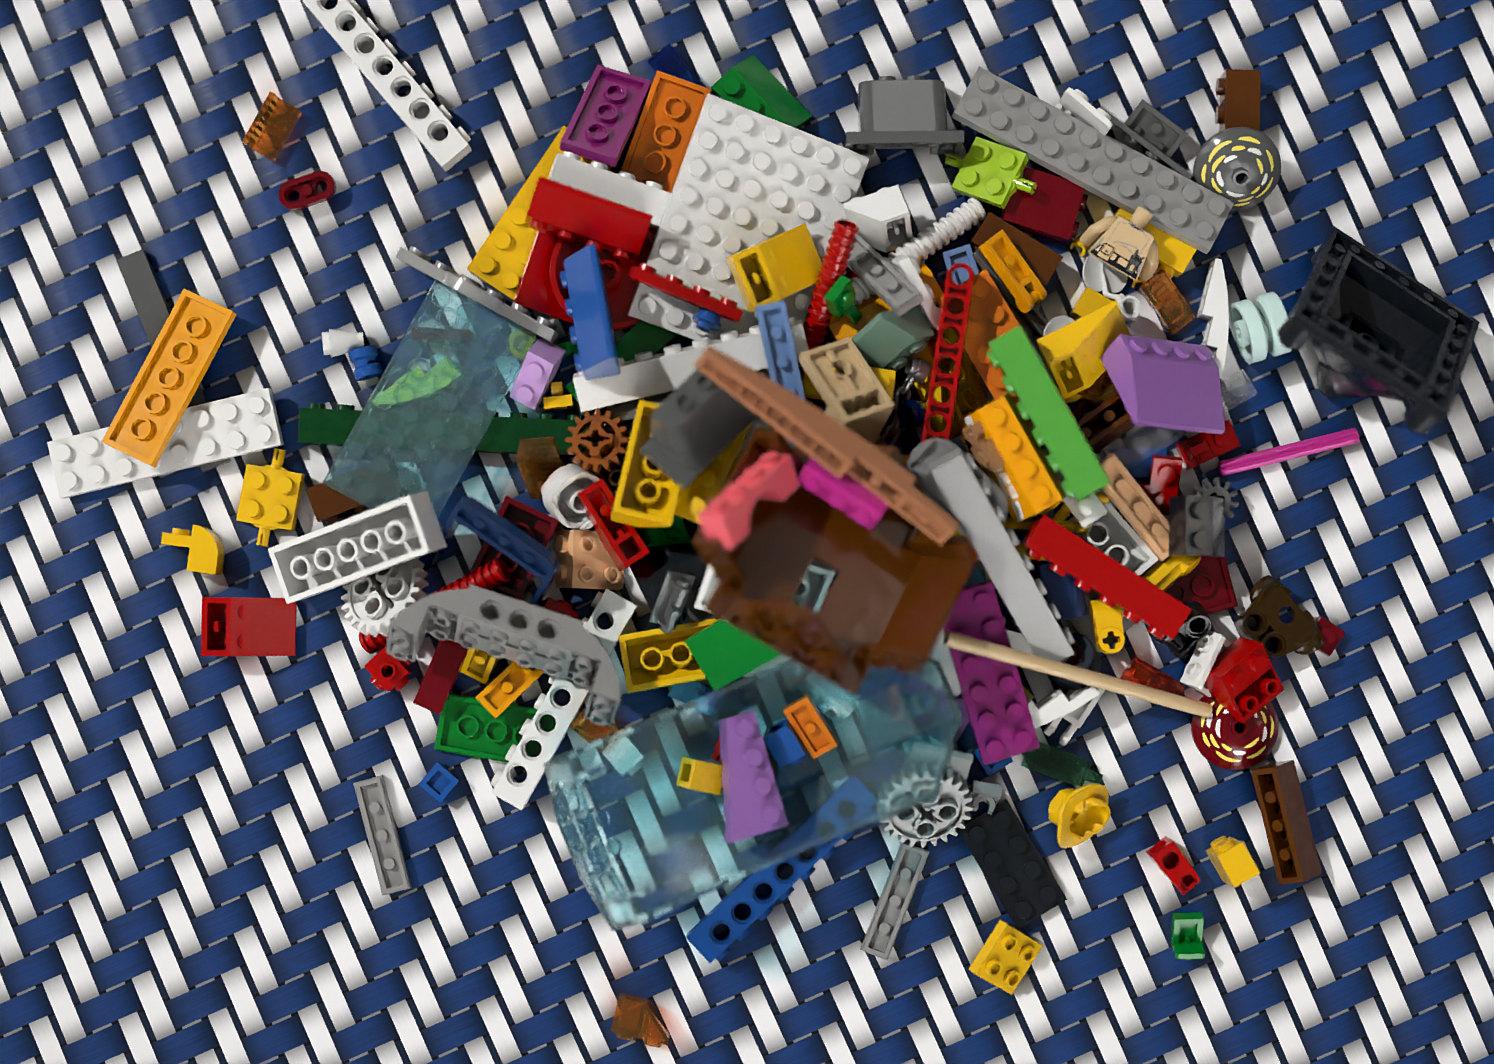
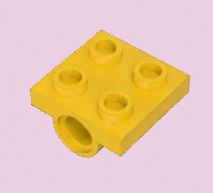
[969,920,1043,995]

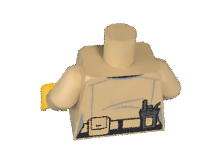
[1070,205,1159,292]

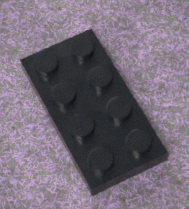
[956,798,1067,929]

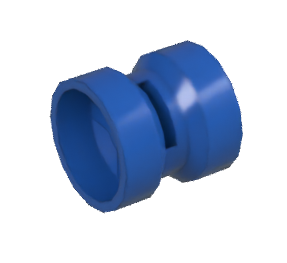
[348,345,384,381]

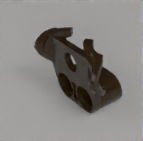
[1235,575,1323,659]

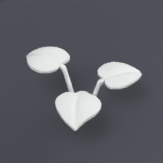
[1043,254,1165,340]

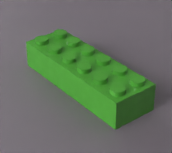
[986,325,1110,501]

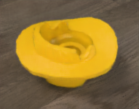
[1048,783,1111,848]

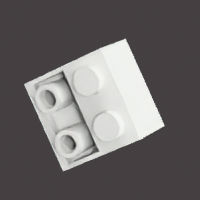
[843,185,912,253]

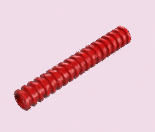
[797,220,859,381]
[359,558,510,654]

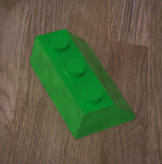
[711,55,812,129]

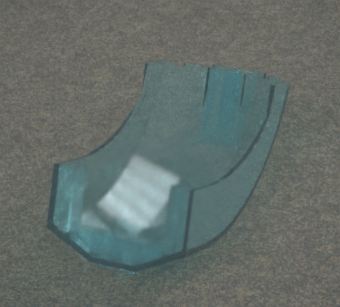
[544,657,963,931]

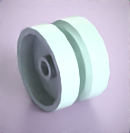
[1230,291,1291,364]

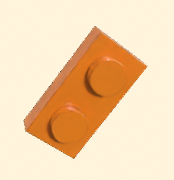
[782,693,839,759]

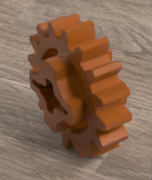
[565,408,629,473]

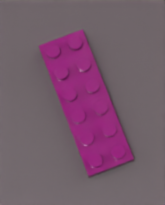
[943,580,1040,765]

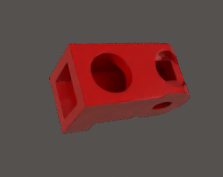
[1146,836,1201,896]

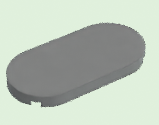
[907,438,1008,536]

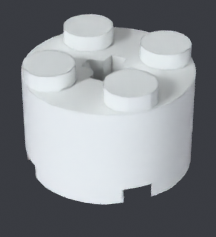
[541,463,600,530]

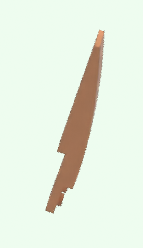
[694,346,960,546]

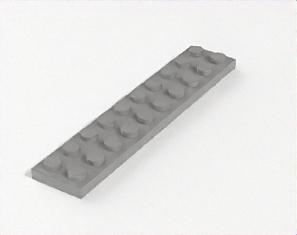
[952,66,1234,254]

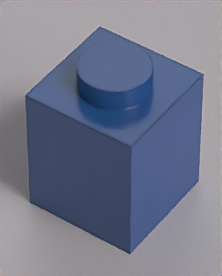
[763,718,807,768]

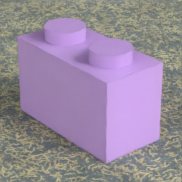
[509,337,566,410]

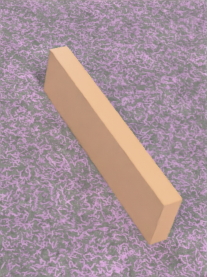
[1099,453,1169,561]

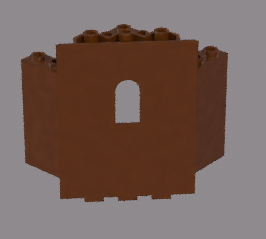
[692,428,979,695]

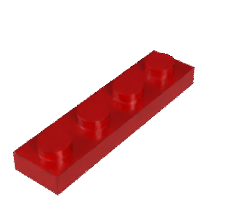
[626,263,743,322]

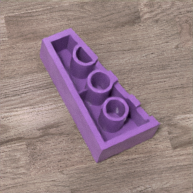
[719,710,788,843]

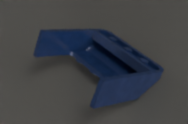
[422,496,560,607]

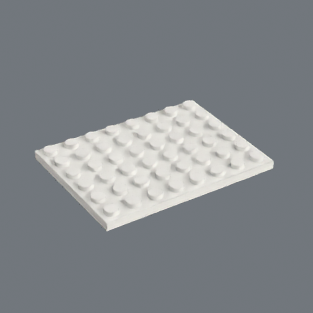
[627,94,869,341]

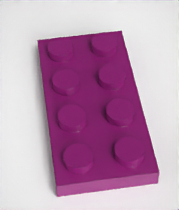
[560,64,652,167]

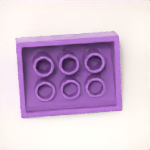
[1100,334,1225,434]

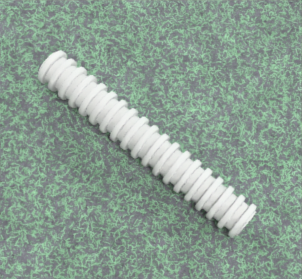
[852,197,986,306]

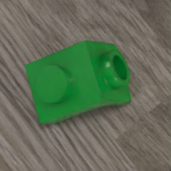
[1171,912,1205,960]

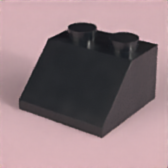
[1169,495,1225,557]

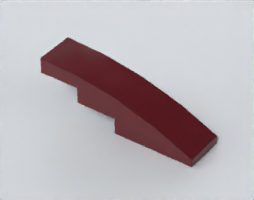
[413,639,468,715]

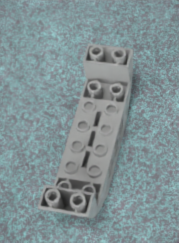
[386,584,621,727]

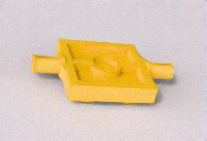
[236,448,305,547]

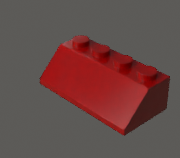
[525,176,653,262]

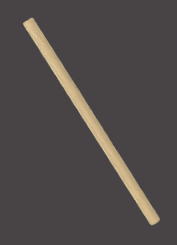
[943,631,1213,718]

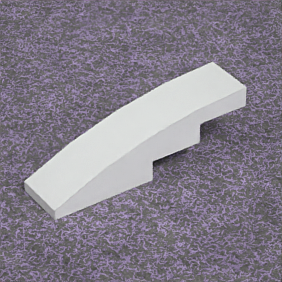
[1197,258,1229,379]
[1026,685,1100,728]

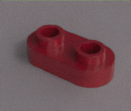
[278,171,336,211]

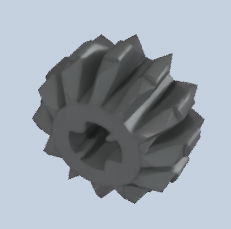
[1192,477,1239,524]

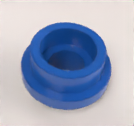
[692,308,721,333]

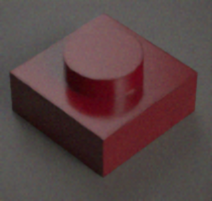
[1315,616,1346,656]

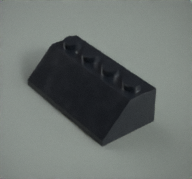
[629,523,708,611]

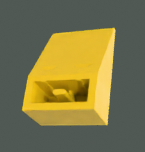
[725,223,822,312]
[1036,301,1130,400]

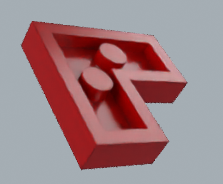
[1115,455,1183,515]

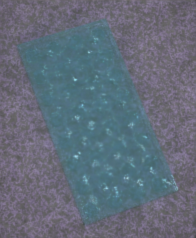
[323,279,538,519]

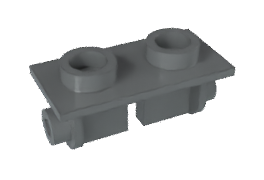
[649,571,695,634]

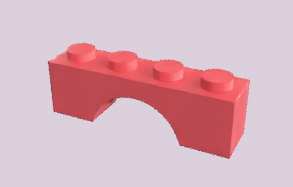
[698,452,800,549]

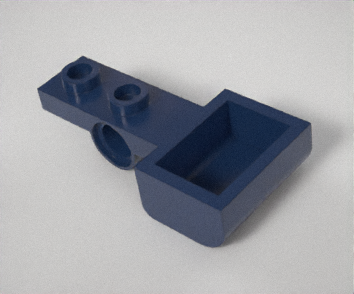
[994,563,1089,621]

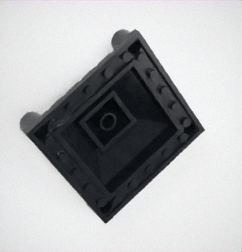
[1277,226,1480,433]

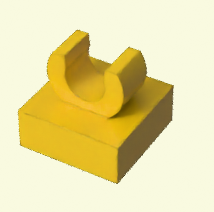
[543,381,575,411]

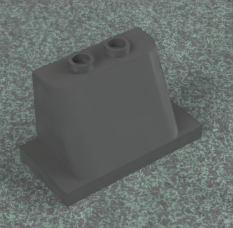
[844,75,964,155]
[640,369,758,491]

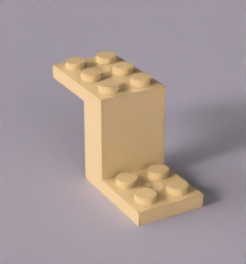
[798,337,895,445]

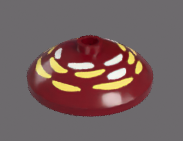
[1191,695,1278,770]

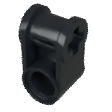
[1154,601,1211,657]

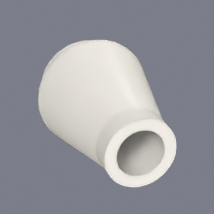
[322,329,364,358]

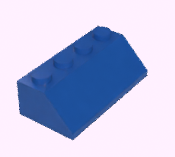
[560,244,621,381]

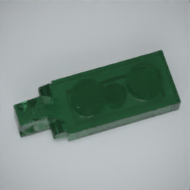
[1020,741,1103,787]

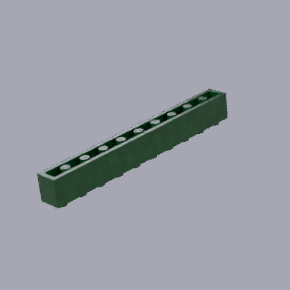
[298,403,591,457]

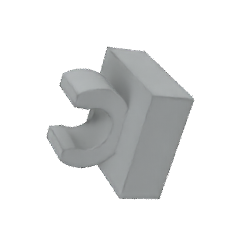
[970,780,1003,814]

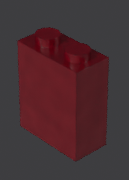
[1001,167,1088,245]

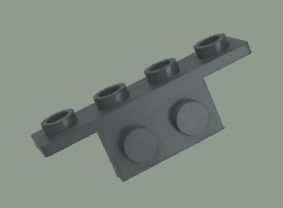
[1100,99,1193,179]

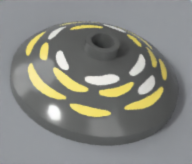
[1193,127,1281,211]

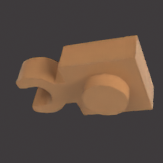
[962,421,1005,473]

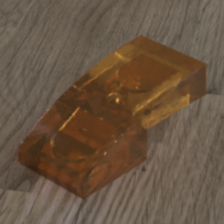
[1139,269,1196,335]

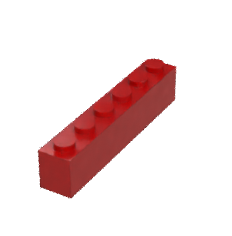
[1020,514,1192,640]

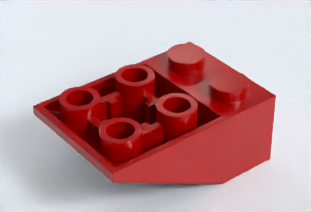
[201,597,297,656]

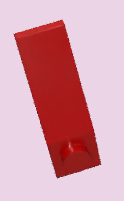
[577,478,650,571]

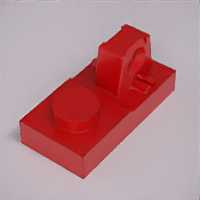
[1175,419,1241,470]

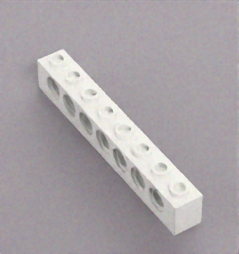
[301,0,472,172]
[490,588,638,810]

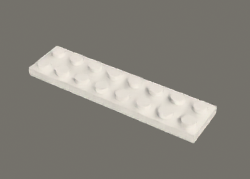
[47,388,284,499]

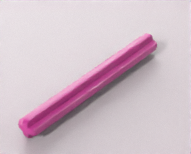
[1218,428,1359,476]

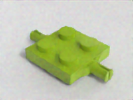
[945,136,1037,209]

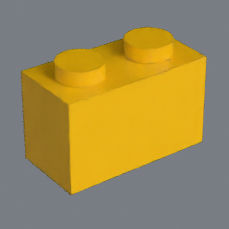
[1205,835,1260,888]

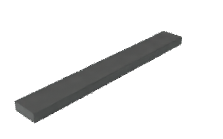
[116,249,231,472]

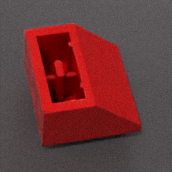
[1205,637,1284,724]

